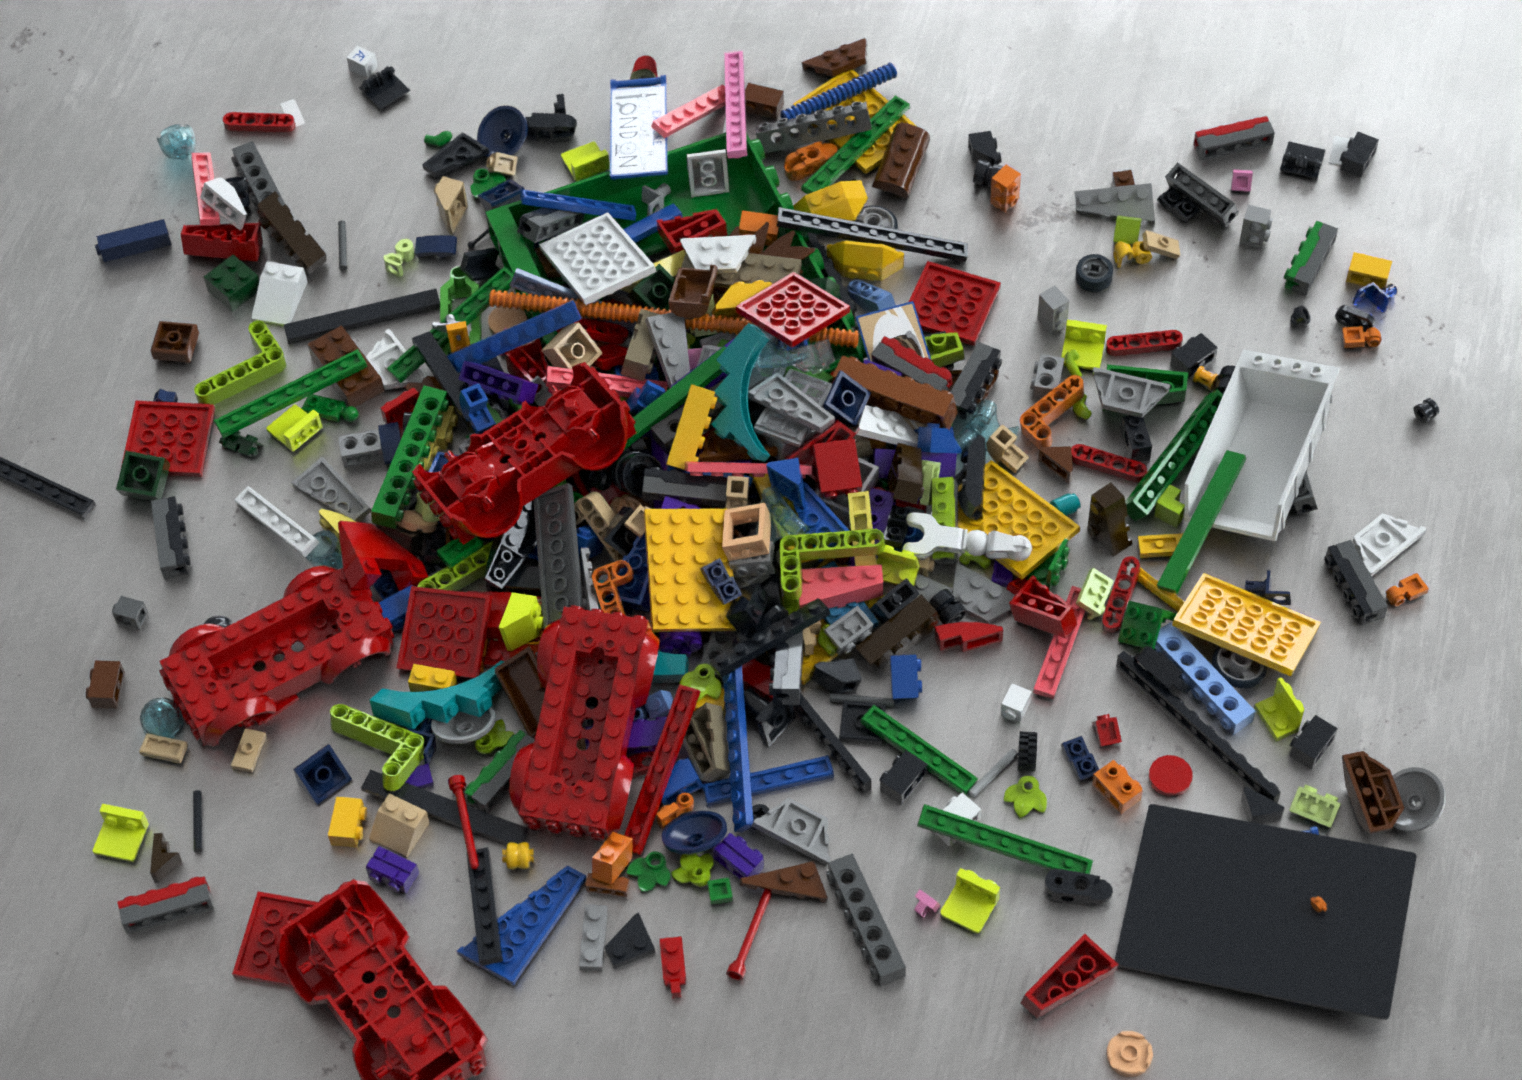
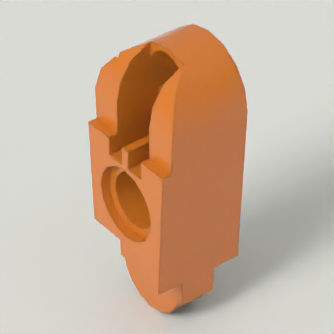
[784,141,837,181]

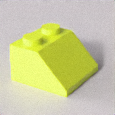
[499,592,544,651]

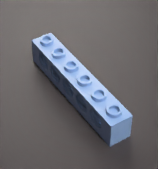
[1154,622,1256,735]

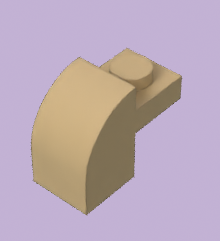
[986,424,1029,473]
[726,476,749,509]

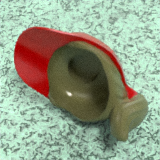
[630,55,658,88]

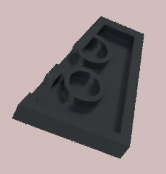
[422,132,489,178]

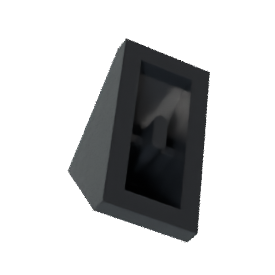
[1241,786,1285,824]

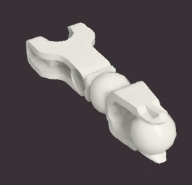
[902,513,1032,561]

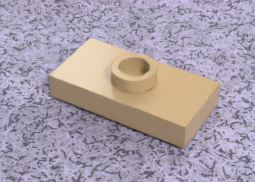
[1142,230,1181,259]
[231,728,267,773]
[139,733,188,764]

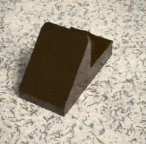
[150,833,182,883]

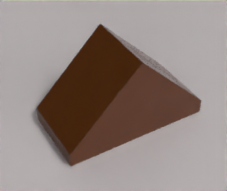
[1038,446,1073,484]

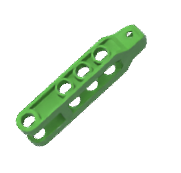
[440,266,482,355]

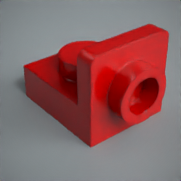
[1092,714,1122,747]

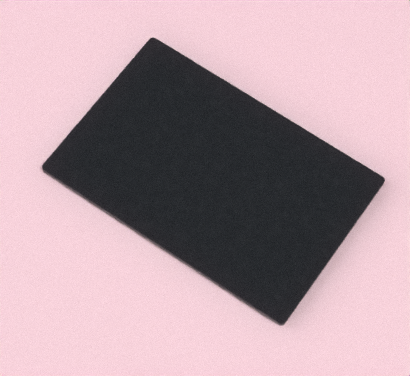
[1115,804,1417,1020]

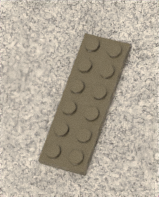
[681,253,802,288]

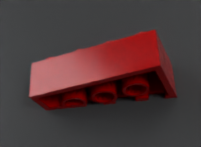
[180,223,263,261]
[1020,933,1119,1019]

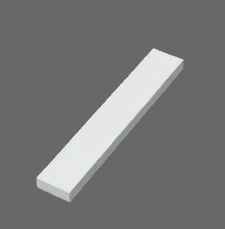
[234,486,320,557]

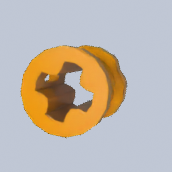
[1193,366,1219,391]

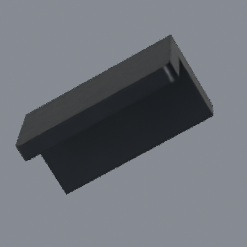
[460,247,501,281]

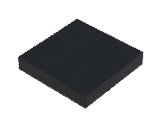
[839,701,886,745]

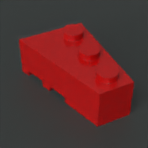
[656,209,727,255]
[505,338,552,393]
[784,420,856,482]
[1009,575,1077,638]

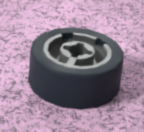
[1076,254,1113,292]

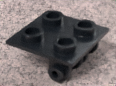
[359,66,410,110]
[1280,141,1326,179]

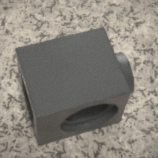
[112,596,148,630]

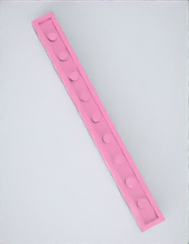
[724,51,747,158]

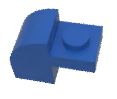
[626,380,665,415]
[459,383,496,434]

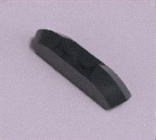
[958,434,986,520]

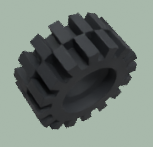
[1018,731,1037,771]

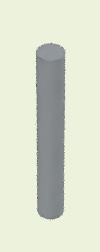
[968,749,1018,797]

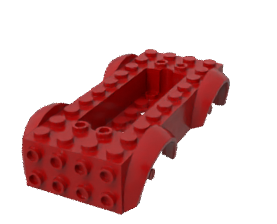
[412,362,636,545]
[159,565,395,747]
[509,605,660,841]
[276,879,488,1080]

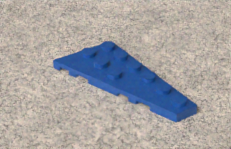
[456,865,587,986]

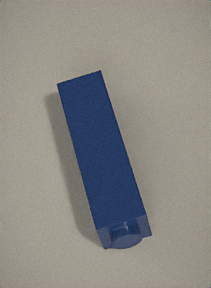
[95,219,172,262]

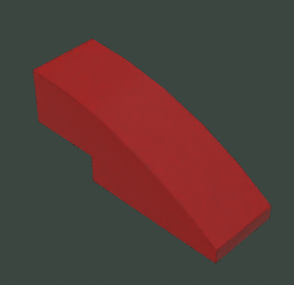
[934,622,1004,652]

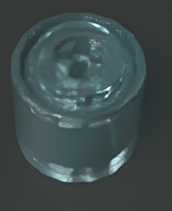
[306,530,343,570]

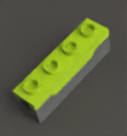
[932,477,958,565]

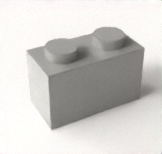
[1037,286,1070,334]

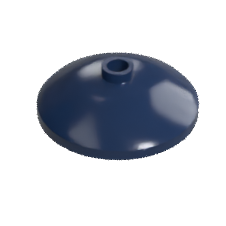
[477,105,528,157]
[661,811,727,855]

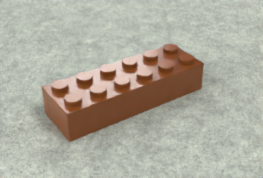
[832,356,958,430]

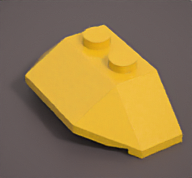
[793,180,868,221]
[826,241,904,281]
[712,280,773,315]

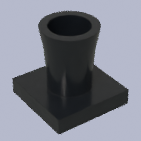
[744,688,796,747]

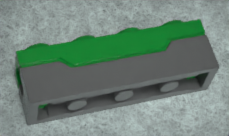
[1283,220,1338,296]
[465,730,535,813]

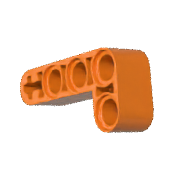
[1020,375,1085,449]
[592,560,634,616]

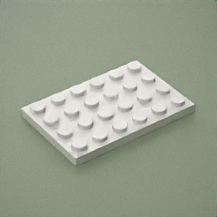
[539,213,656,305]

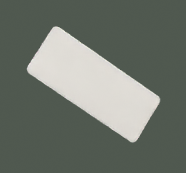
[281,99,305,127]
[1329,136,1349,165]

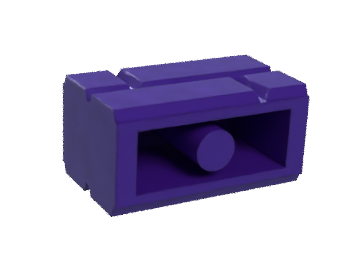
[713,833,764,880]
[366,846,419,894]

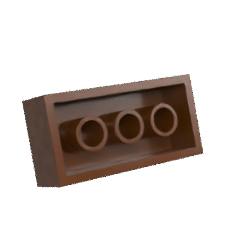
[307,325,385,407]

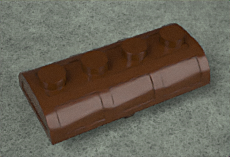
[872,123,930,199]
[668,265,718,320]
[494,646,546,739]

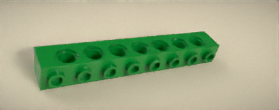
[371,385,450,529]
[1125,389,1223,521]

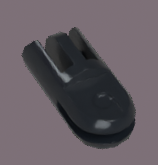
[579,469,612,491]

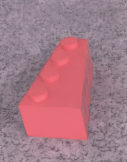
[799,565,883,609]

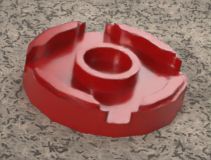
[1149,755,1193,797]

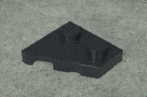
[605,913,655,969]

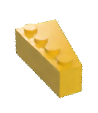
[666,384,717,471]

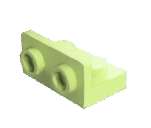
[919,460,941,505]
[1075,568,1113,620]
[1289,785,1341,828]

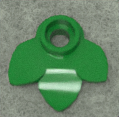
[470,168,506,199]
[627,851,671,892]

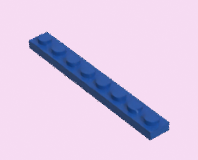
[446,300,582,373]
[722,666,753,833]

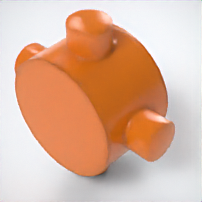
[1310,896,1327,913]

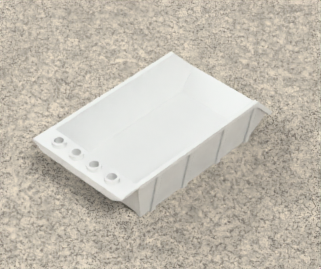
[1185,349,1340,541]

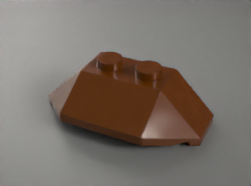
[1342,751,1404,834]

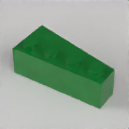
[1102,364,1188,411]

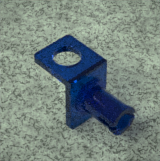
[1352,282,1398,312]

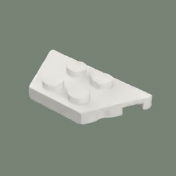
[680,235,756,274]
[366,329,426,390]
[855,405,918,447]
[1353,513,1427,577]

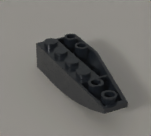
[483,488,552,589]

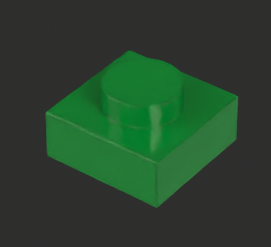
[707,877,733,905]

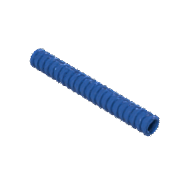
[780,62,897,119]

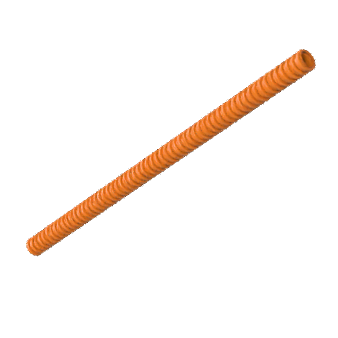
[489,289,859,348]

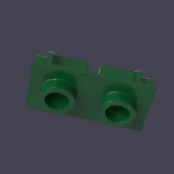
[219,431,264,457]

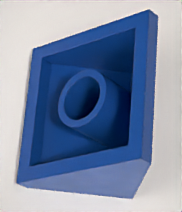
[766,458,806,509]

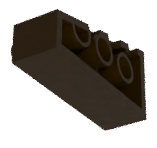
[257,191,327,274]
[856,594,943,672]

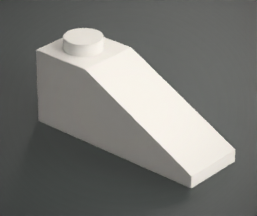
[200,177,247,230]

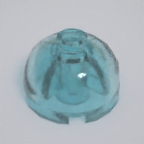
[157,124,196,160]
[140,697,184,738]

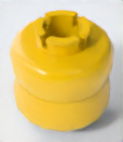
[502,842,534,870]

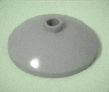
[431,707,496,744]
[1393,767,1446,832]

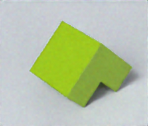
[1113,215,1142,244]
[1154,485,1185,528]

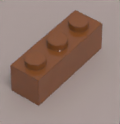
[585,873,630,897]

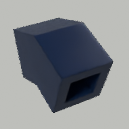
[153,388,178,402]

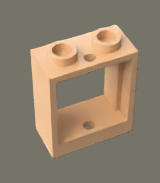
[722,503,771,561]

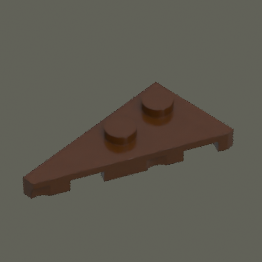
[740,861,828,903]

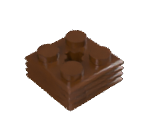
[150,321,199,363]

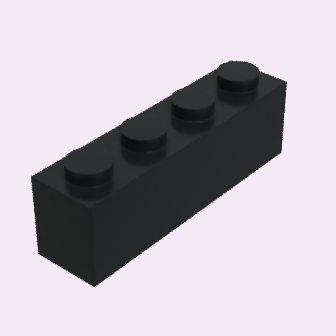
[486,564,541,597]

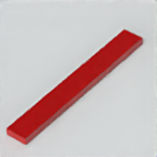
[624,684,701,855]

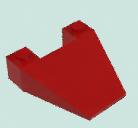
[338,521,429,591]

